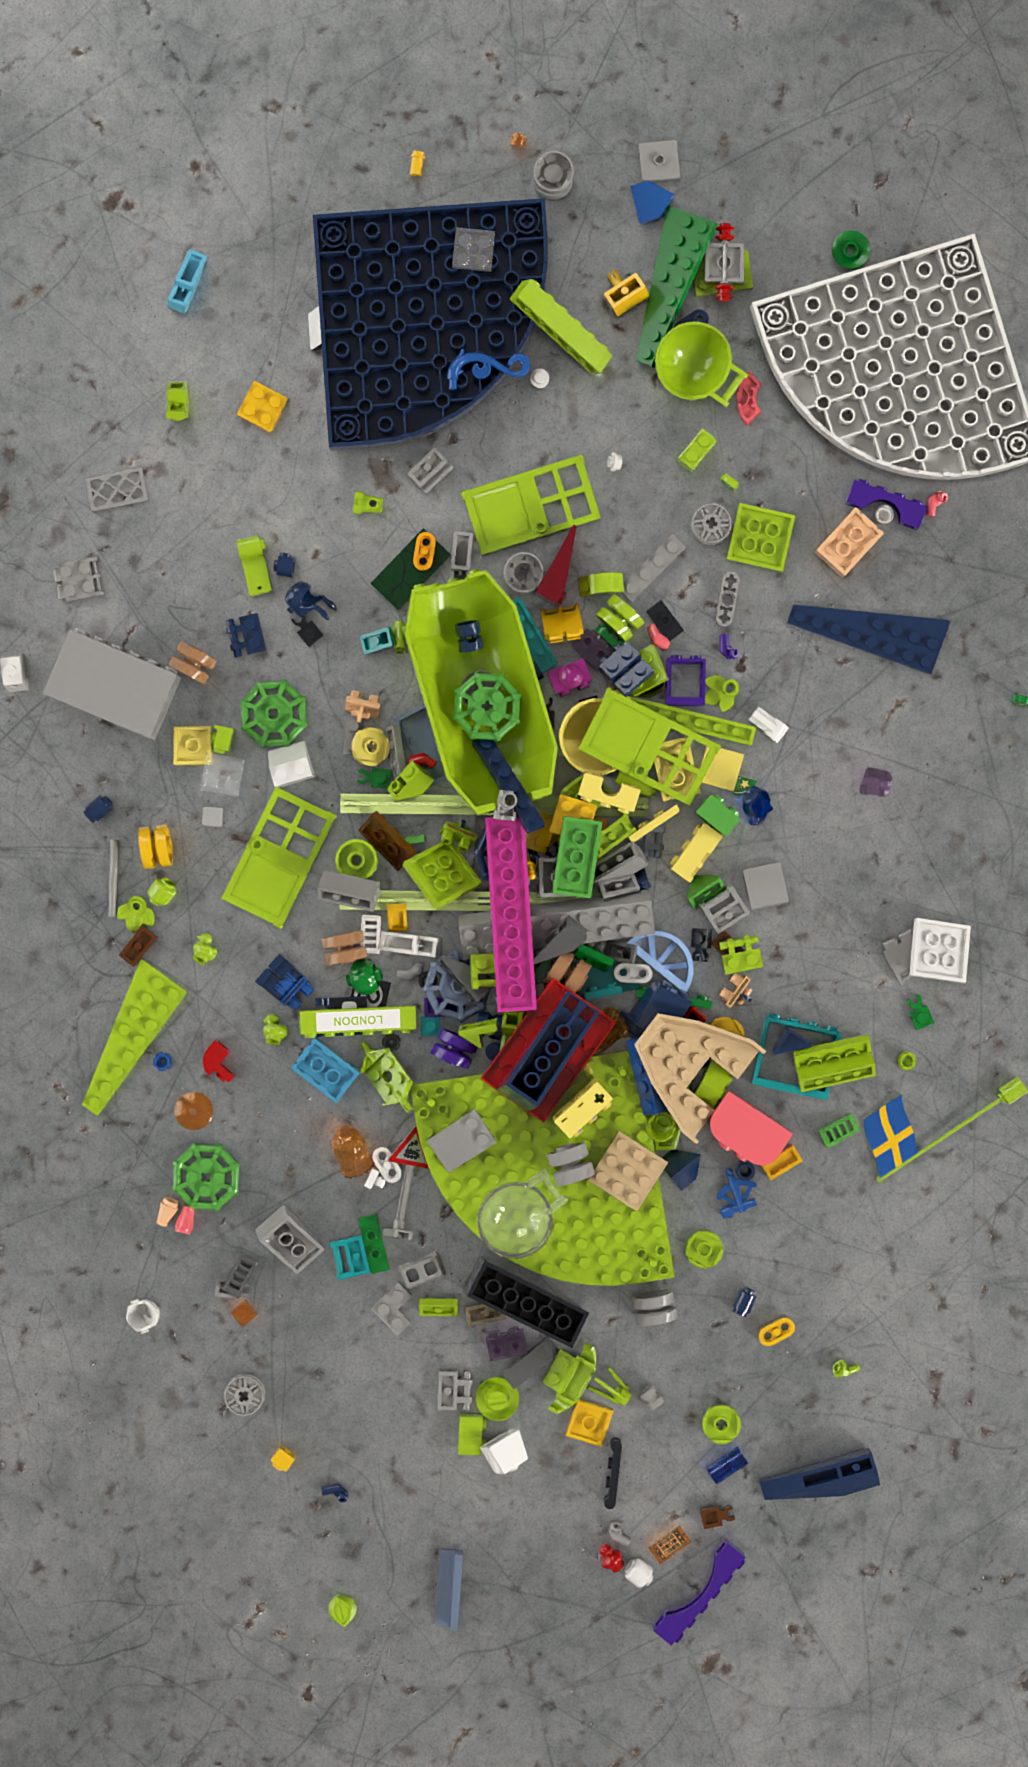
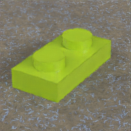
[419,1298,458,1317]

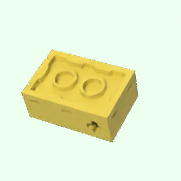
[653,737,701,802]
[552,1078,613,1138]

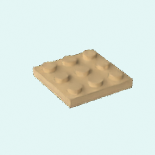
[588,1131,668,1211]

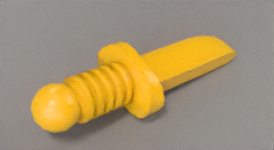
[526,849,536,880]

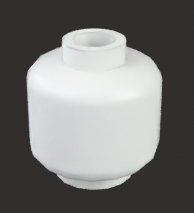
[624,1558,654,1588]

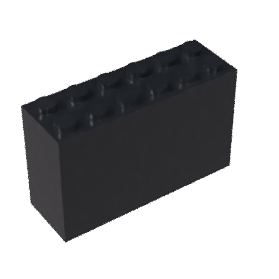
[463,1258,589,1348]

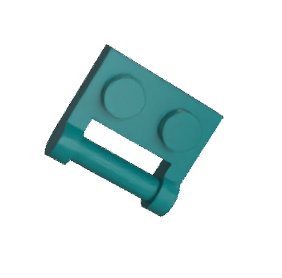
[328,1235,370,1280]

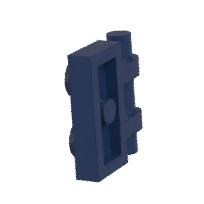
[226,613,267,658]

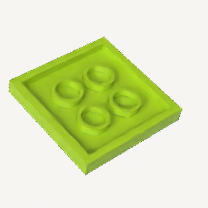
[726,503,796,572]
[403,842,482,910]

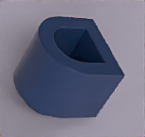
[273,552,296,577]

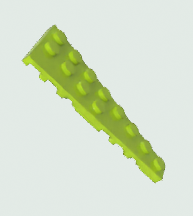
[82,959,188,1116]

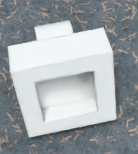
[364,1167,386,1189]

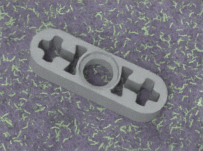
[715,571,740,627]

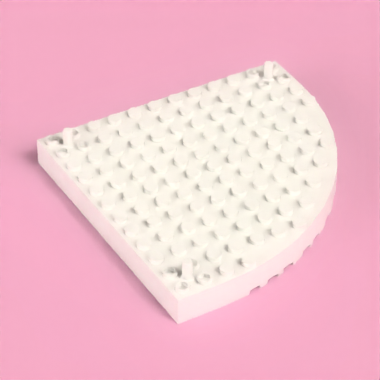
[750,233,1028,480]

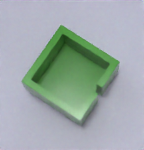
[694,794,740,837]

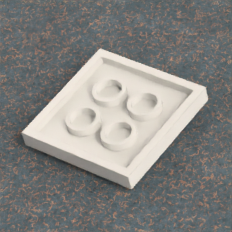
[909,918,971,983]

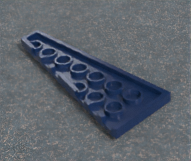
[787,604,951,675]

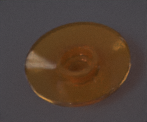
[175,1092,213,1130]

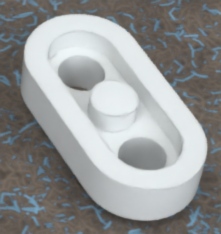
[614,963,653,983]
[372,1147,402,1183]

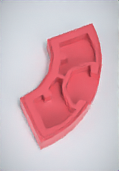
[736,370,762,425]

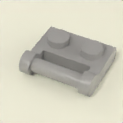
[699,885,750,934]

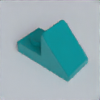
[359,627,395,655]

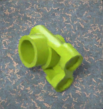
[353,491,384,515]
[391,621,406,654]

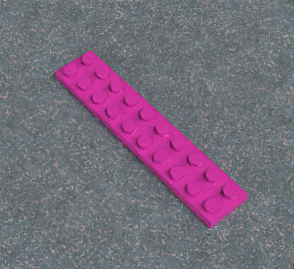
[485,817,537,1012]

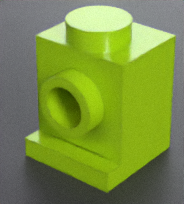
[211,724,235,755]

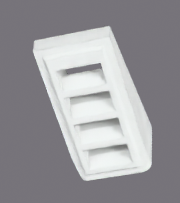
[361,914,382,954]

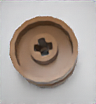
[167,641,218,685]
[321,930,368,965]

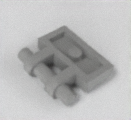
[438,1370,473,1411]

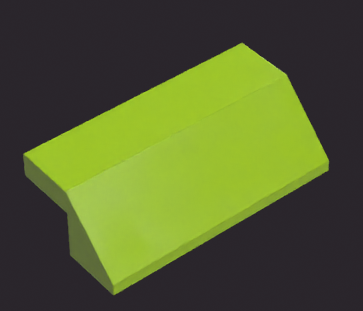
[793,1034,876,1092]

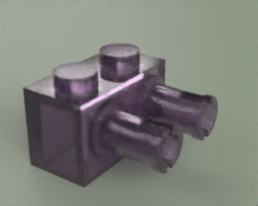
[486,1326,528,1362]

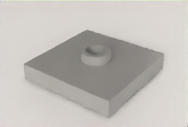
[638,139,680,182]

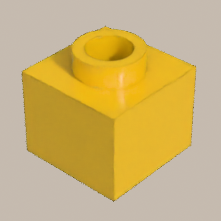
[271,1444,297,1472]

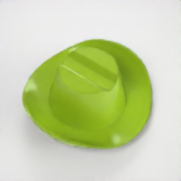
[475,1377,519,1421]

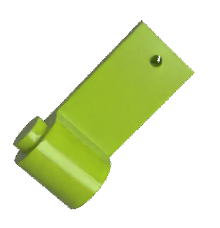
[236,535,272,597]

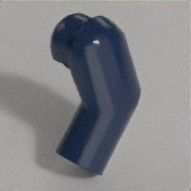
[321,1483,349,1503]

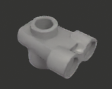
[493,790,517,821]

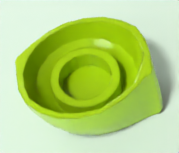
[328,1594,357,1628]

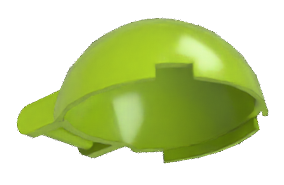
[655,322,749,407]

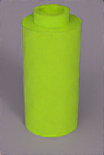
[615,771,658,798]

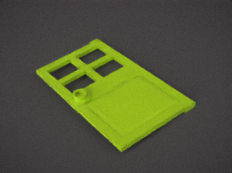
[461,454,601,556]
[578,687,721,806]
[221,787,337,929]

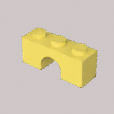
[578,771,641,814]

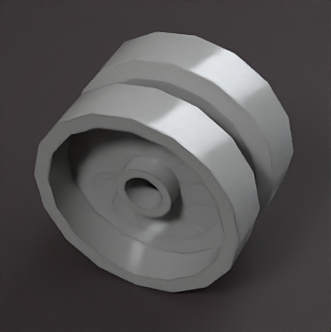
[632,1290,678,1326]

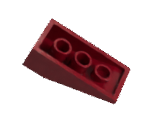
[536,524,577,607]

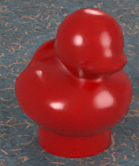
[599,1544,625,1573]

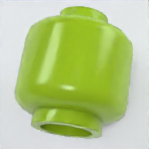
[147,877,176,906]

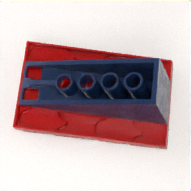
[480,978,617,1123]

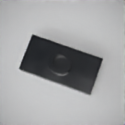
[646,600,684,642]

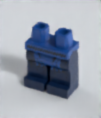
[255,954,314,1010]

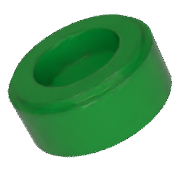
[1012,694,1028,708]

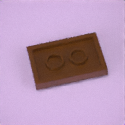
[358,810,417,871]

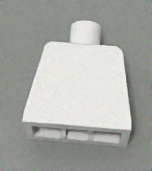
[0,654,29,692]

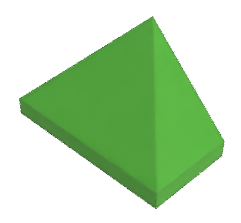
[687,875,727,910]

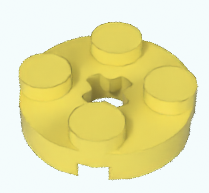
[352,727,390,766]

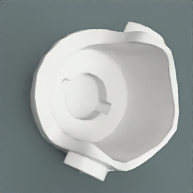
[126,1299,160,1334]

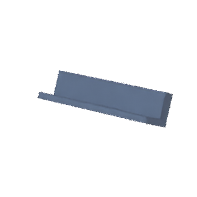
[435,1549,463,1632]

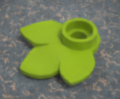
[705,675,739,712]
[117,895,155,933]

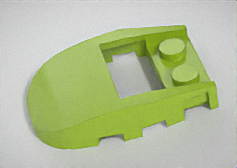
[560,775,636,858]

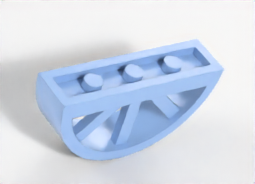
[626,930,694,991]

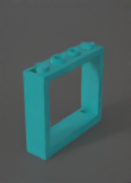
[750,1013,842,1100]

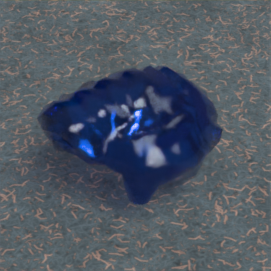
[743,786,773,825]

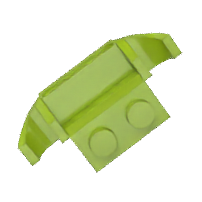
[542,1342,596,1414]

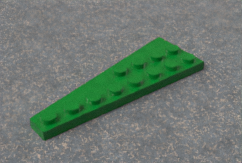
[636,205,718,368]

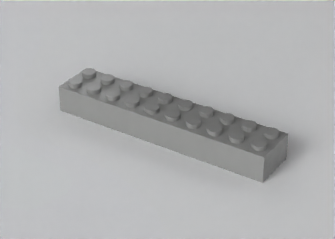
[458,889,655,960]

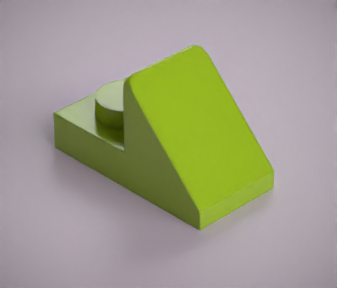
[458,1018,499,1049]

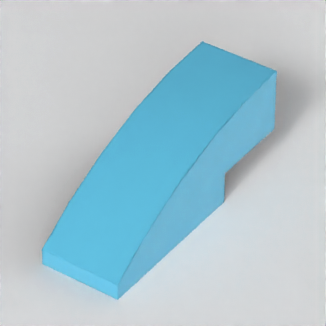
[167,249,207,314]

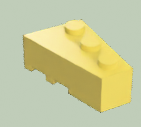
[669,823,723,883]

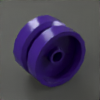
[430,1028,478,1069]

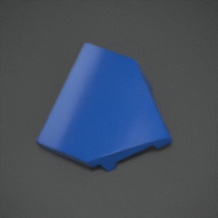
[630,180,675,224]

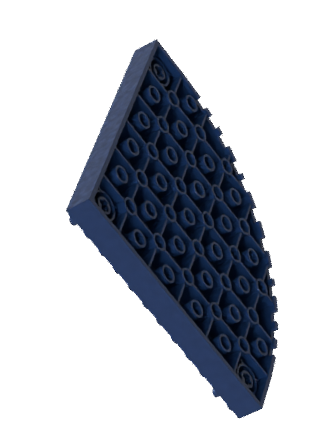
[313,198,548,451]

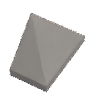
[597,873,640,899]

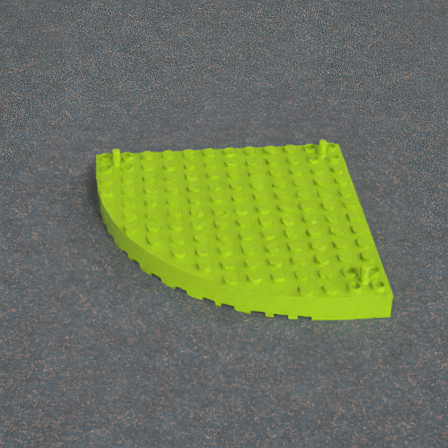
[411,1049,675,1286]

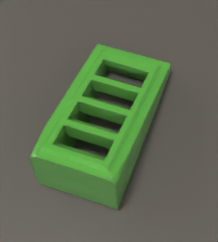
[817,1113,860,1148]

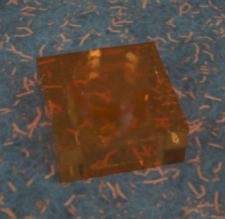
[230,1299,258,1327]

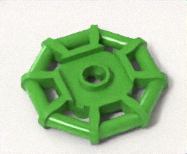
[452,671,522,742]
[239,679,308,749]
[172,1143,240,1211]

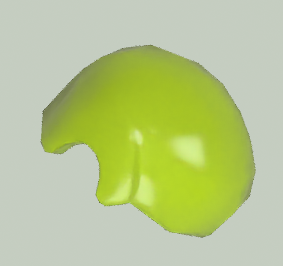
[646,1111,677,1142]

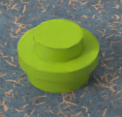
[897,1051,916,1071]

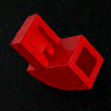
[203,1039,236,1083]

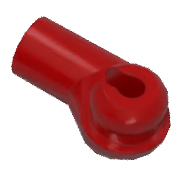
[408,753,437,769]

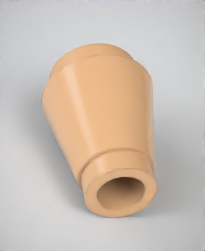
[156,1196,179,1227]

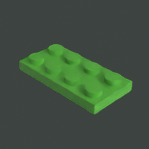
[552,816,602,898]

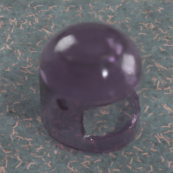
[859,767,893,797]

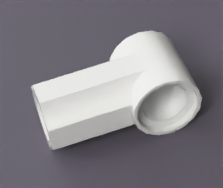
[749,707,789,743]

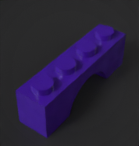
[845,479,927,531]

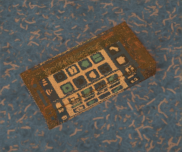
[649,1525,691,1564]

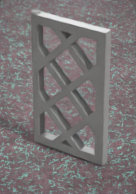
[85,467,149,512]

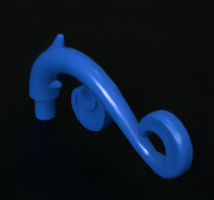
[447,349,530,390]

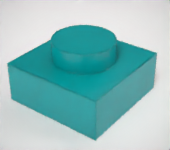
[421,1017,440,1036]

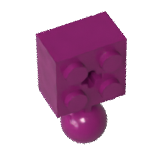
[547,658,592,698]

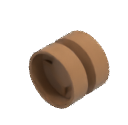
[543,952,592,993]

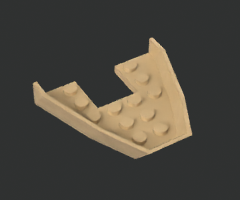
[634,1013,766,1144]

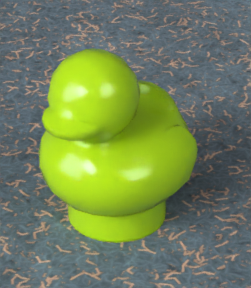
[192,933,217,965]
[263,1014,287,1046]

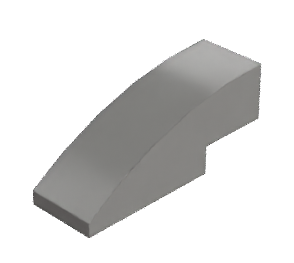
[450,531,473,580]

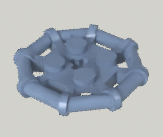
[422,950,490,1023]

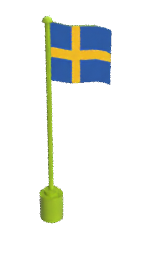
[863,1076,1028,1183]

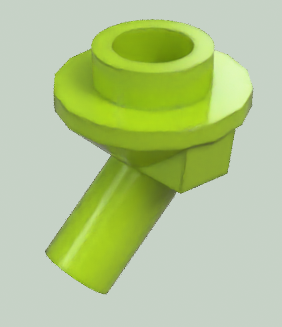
[832,1360,860,1378]

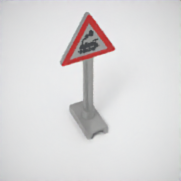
[382,1126,429,1240]

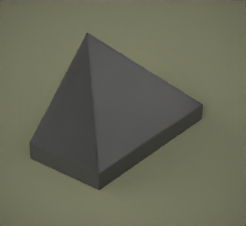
[605,940,638,964]

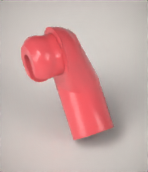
[926,491,948,517]
[647,624,670,650]

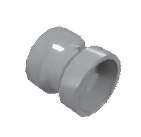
[638,1384,665,1411]

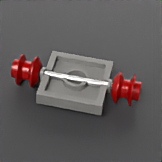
[705,223,744,303]

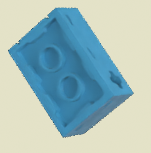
[291,1037,361,1103]

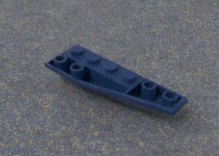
[759,1448,880,1500]

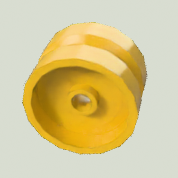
[138,824,173,869]

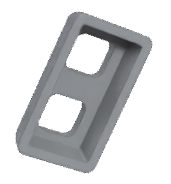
[398,1251,446,1289]

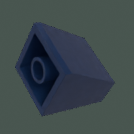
[630,980,692,1030]

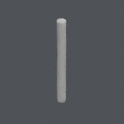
[108,840,118,917]

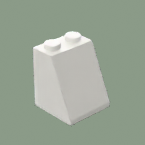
[268,740,315,788]

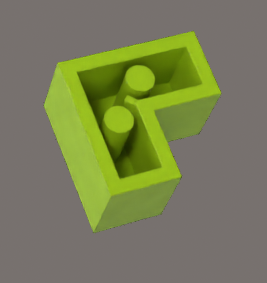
[692,1059,733,1109]

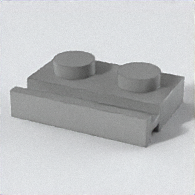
[407,447,454,494]

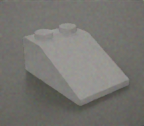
[427,1108,496,1173]
[255,1204,325,1274]

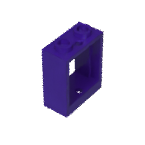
[665,655,706,706]

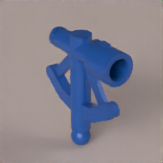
[717,1168,757,1219]

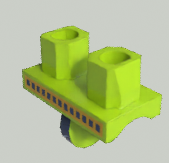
[439,819,478,853]

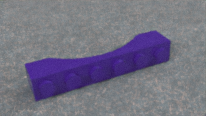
[653,1538,745,1646]

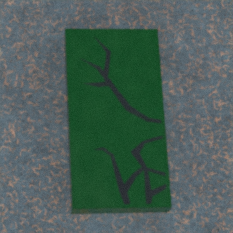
[370,528,451,610]

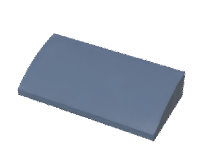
[393,704,446,788]

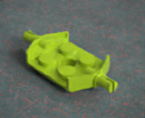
[359,1041,413,1113]

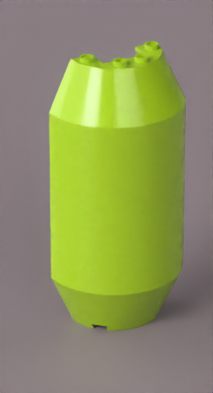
[405,569,558,816]

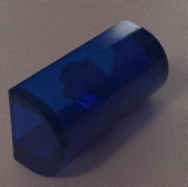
[706,1447,749,1485]

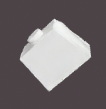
[480,1429,528,1474]

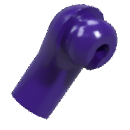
[719,634,739,660]

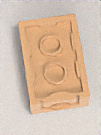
[814,507,884,578]

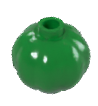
[346,959,383,995]

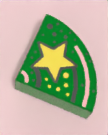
[733,776,757,795]

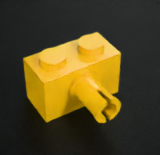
[604,270,650,318]

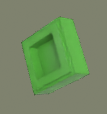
[405,834,425,844]

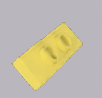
[628,805,680,842]

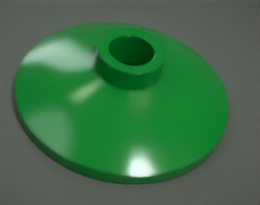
[832,230,870,269]

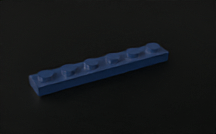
[472,739,545,834]

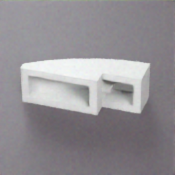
[379,931,443,957]

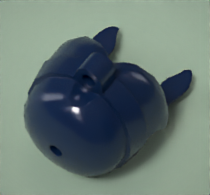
[285,581,337,620]

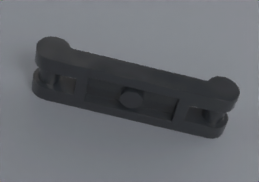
[604,1437,622,1509]

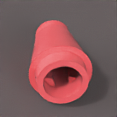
[174,1205,194,1235]

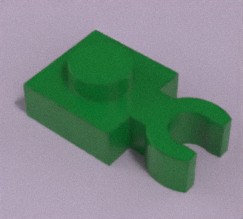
[357,768,391,789]
[906,994,934,1030]

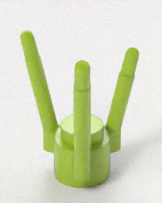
[587,1367,632,1406]

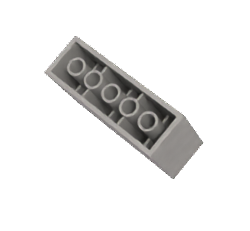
[42,628,181,740]

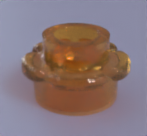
[509,133,528,146]

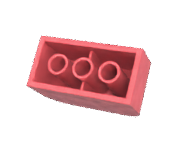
[708,1088,793,1165]

